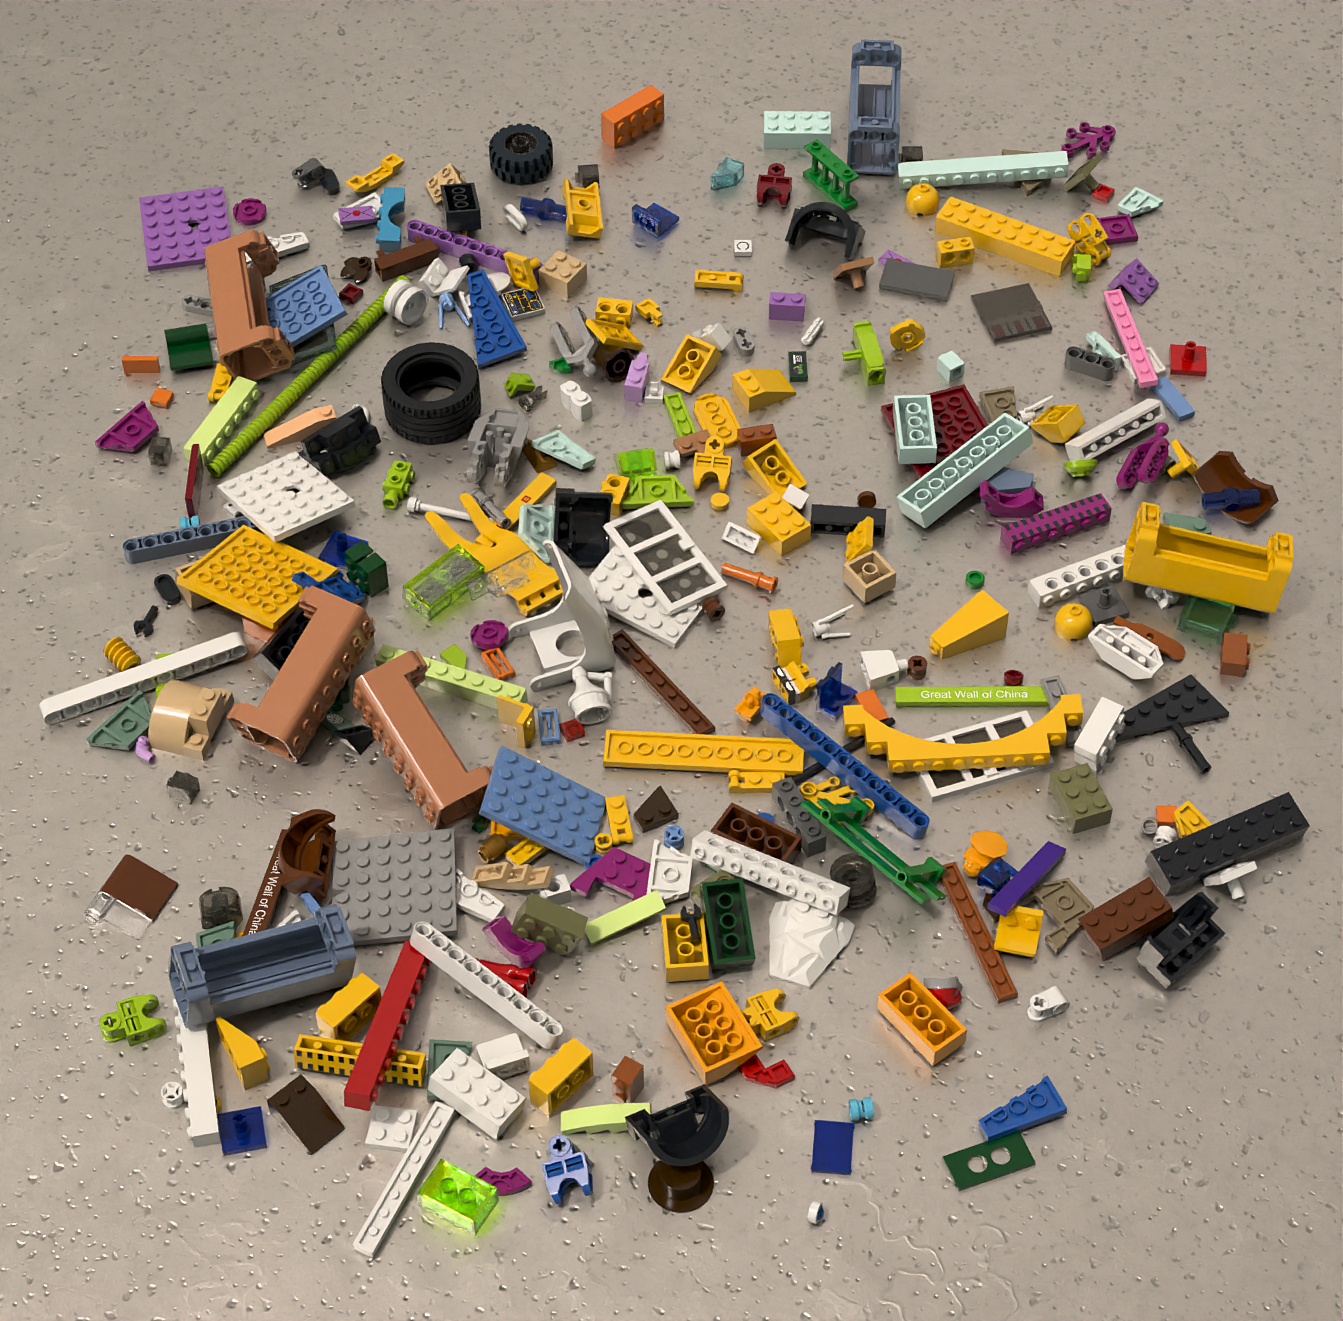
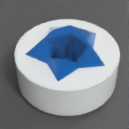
[807,1200,824,1224]

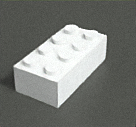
[428,1048,526,1140]

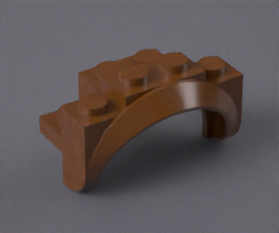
[277,809,336,900]

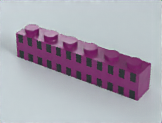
[1000,493,1112,554]

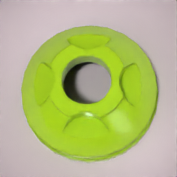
[1063,459,1097,477]

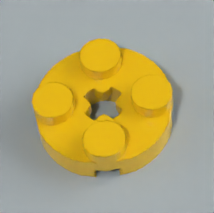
[889,319,925,351]

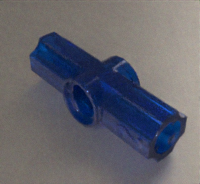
[520,197,567,221]
[1201,487,1260,511]

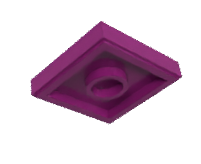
[1096,214,1138,245]

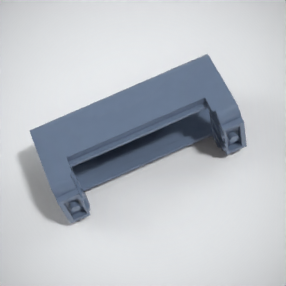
[847,39,902,175]
[168,904,356,1028]

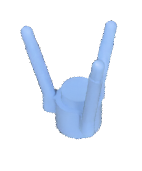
[438,292,470,329]

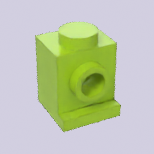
[1072,254,1091,282]

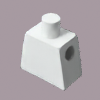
[860,650,908,691]

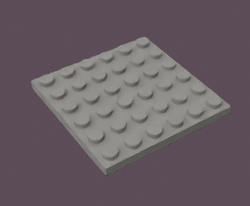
[332,828,458,946]

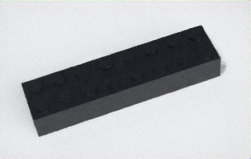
[1145,792,1310,896]

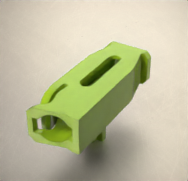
[842,321,886,386]

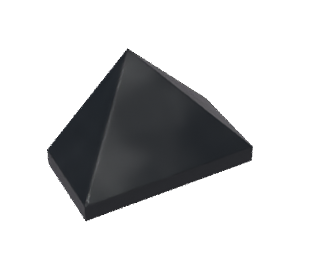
[333,725,373,755]

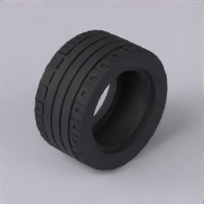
[381,342,481,444]

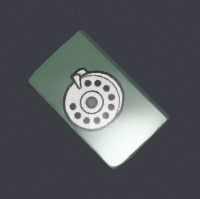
[321,707,356,732]

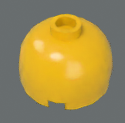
[906,183,939,216]
[1054,603,1093,641]

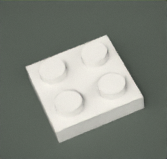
[365,1105,418,1153]

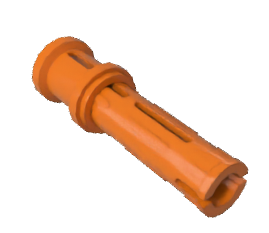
[721,562,778,593]

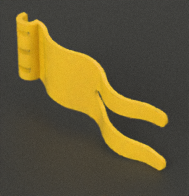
[425,493,563,616]

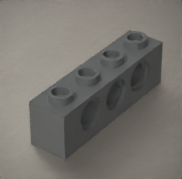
[772,777,827,858]

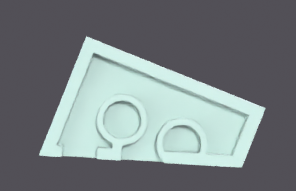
[531,430,596,470]

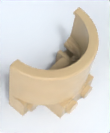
[148,680,234,761]

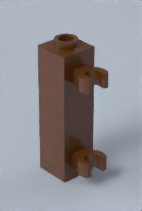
[374,236,440,282]

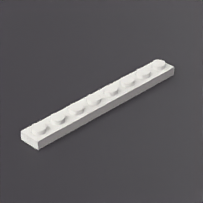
[352,1101,455,1257]

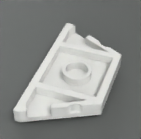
[647,839,693,904]

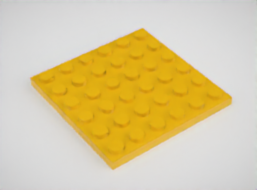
[176,525,338,629]

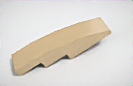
[471,862,554,890]

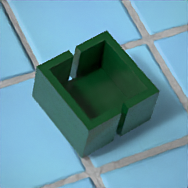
[345,540,389,598]

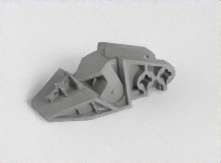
[467,408,529,487]

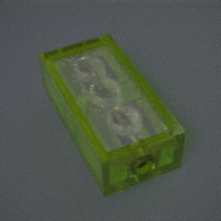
[402,544,485,622]

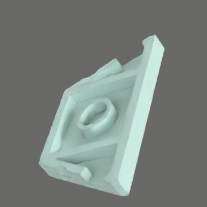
[518,504,554,564]

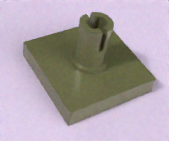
[1062,154,1102,192]

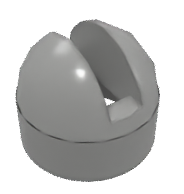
[1141,817,1158,834]

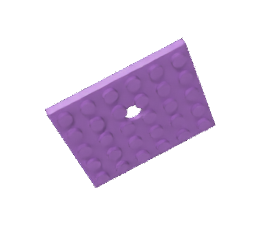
[139,186,231,271]

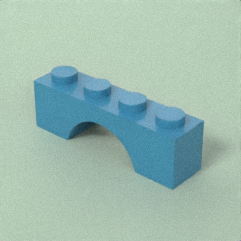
[376,187,406,252]

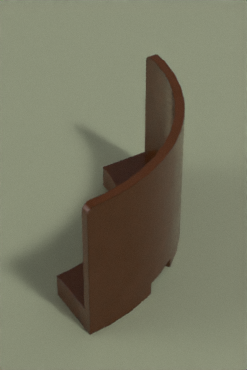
[1193,451,1279,524]

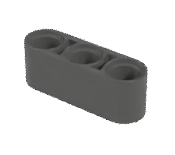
[1064,346,1116,381]

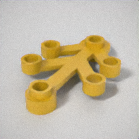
[799,777,874,826]

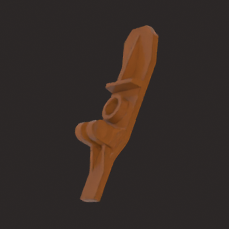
[1113,616,1186,661]

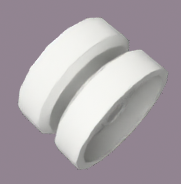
[384,279,428,325]

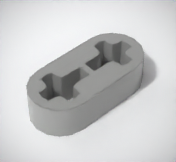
[733,327,755,356]

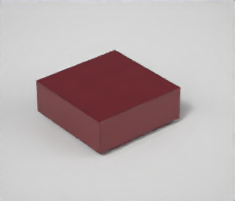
[339,283,363,304]

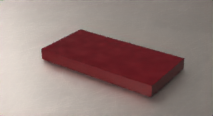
[185,444,204,518]

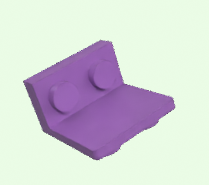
[1107,258,1159,304]

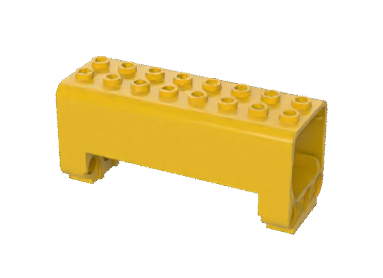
[1123,501,1294,614]

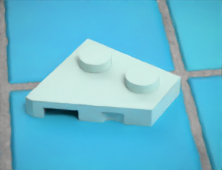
[1117,187,1163,217]

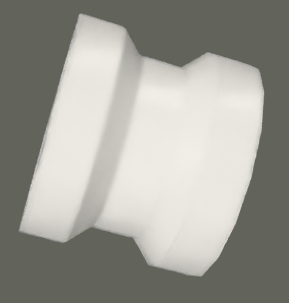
[663,450,680,470]
[1153,826,1177,848]
[161,1082,184,1109]

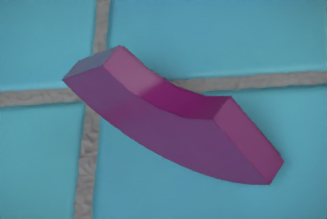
[469,1167,532,1196]

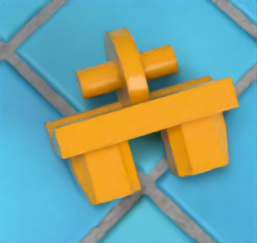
[734,686,767,723]

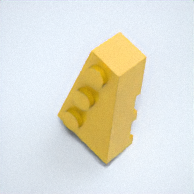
[768,608,804,668]

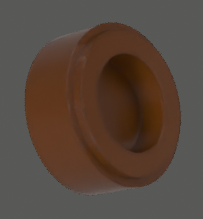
[857,491,876,508]

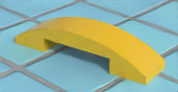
[345,153,405,192]

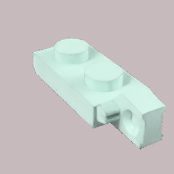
[1085,331,1122,371]

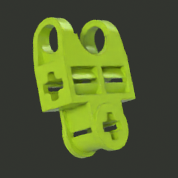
[99,994,167,1046]

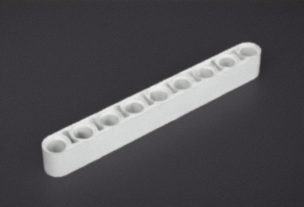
[410,921,563,1049]

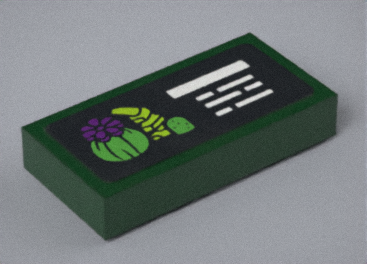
[788,351,808,381]

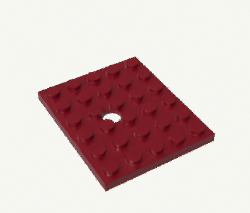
[881,384,988,480]

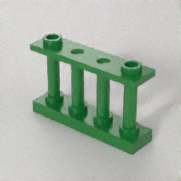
[803,139,859,212]

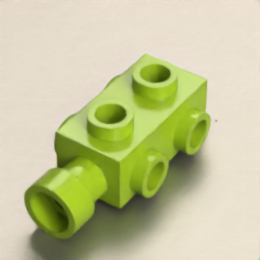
[382,460,415,509]

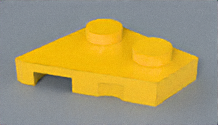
[1172,800,1212,838]

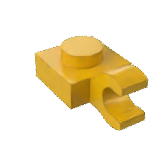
[635,298,663,326]

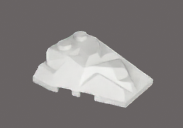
[769,898,855,989]

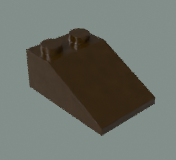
[267,1074,345,1155]

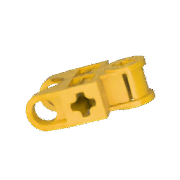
[1067,213,1111,266]
[693,436,732,492]
[740,988,800,1041]

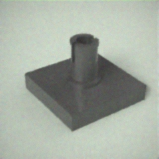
[1078,585,1130,627]

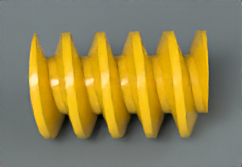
[103,637,142,672]

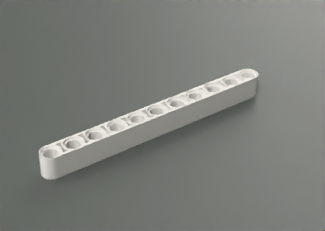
[39,632,248,725]

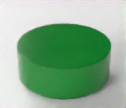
[965,571,985,589]

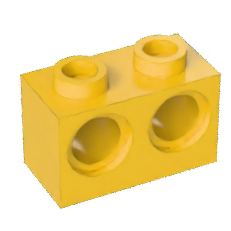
[936,237,975,268]
[595,297,634,328]
[601,473,630,516]

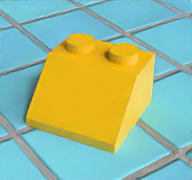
[1030,404,1086,444]

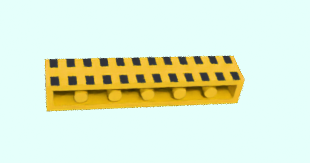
[294,1034,426,1087]

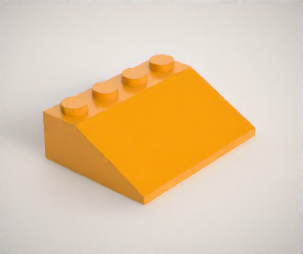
[665,981,763,1085]

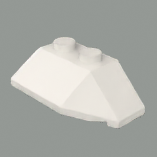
[1088,624,1163,680]

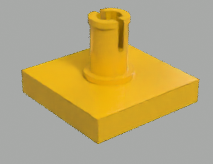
[503,251,540,291]
[1167,439,1199,479]

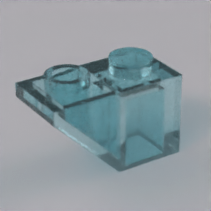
[710,157,744,191]

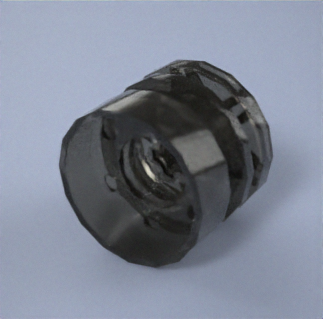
[830,853,877,909]

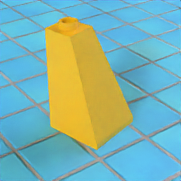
[929,590,1009,659]

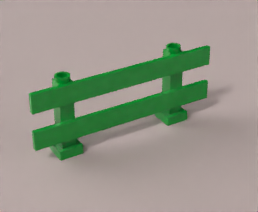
[800,796,946,904]

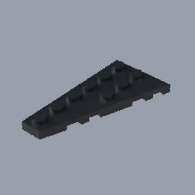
[1115,674,1229,742]

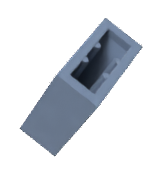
[981,467,1036,504]

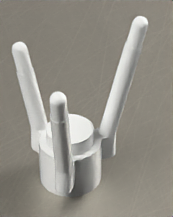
[1017,395,1054,427]
[811,604,854,640]

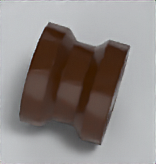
[702,597,725,621]
[907,655,927,680]

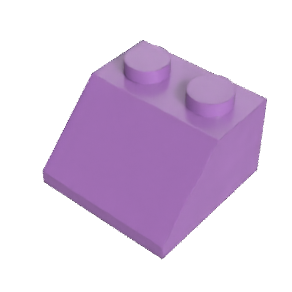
[769,292,806,322]

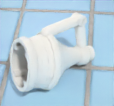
[568,666,612,725]

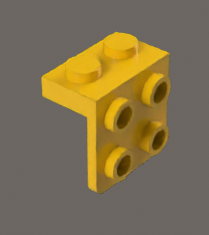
[496,695,536,748]

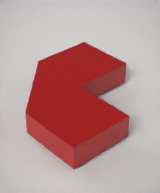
[738,1054,795,1089]

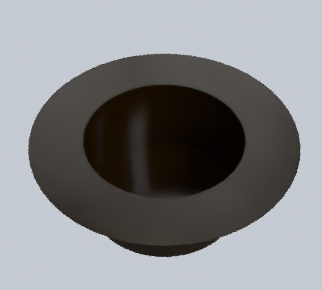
[648,1160,714,1213]

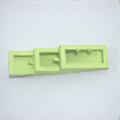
[561,1103,652,1135]

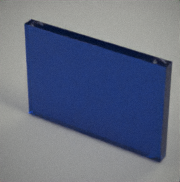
[811,1120,855,1175]

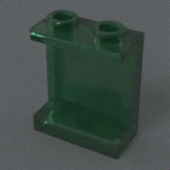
[1176,595,1236,644]

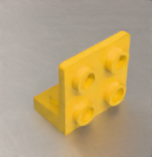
[994,906,1044,957]

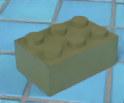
[1048,763,1113,834]
[510,893,588,956]

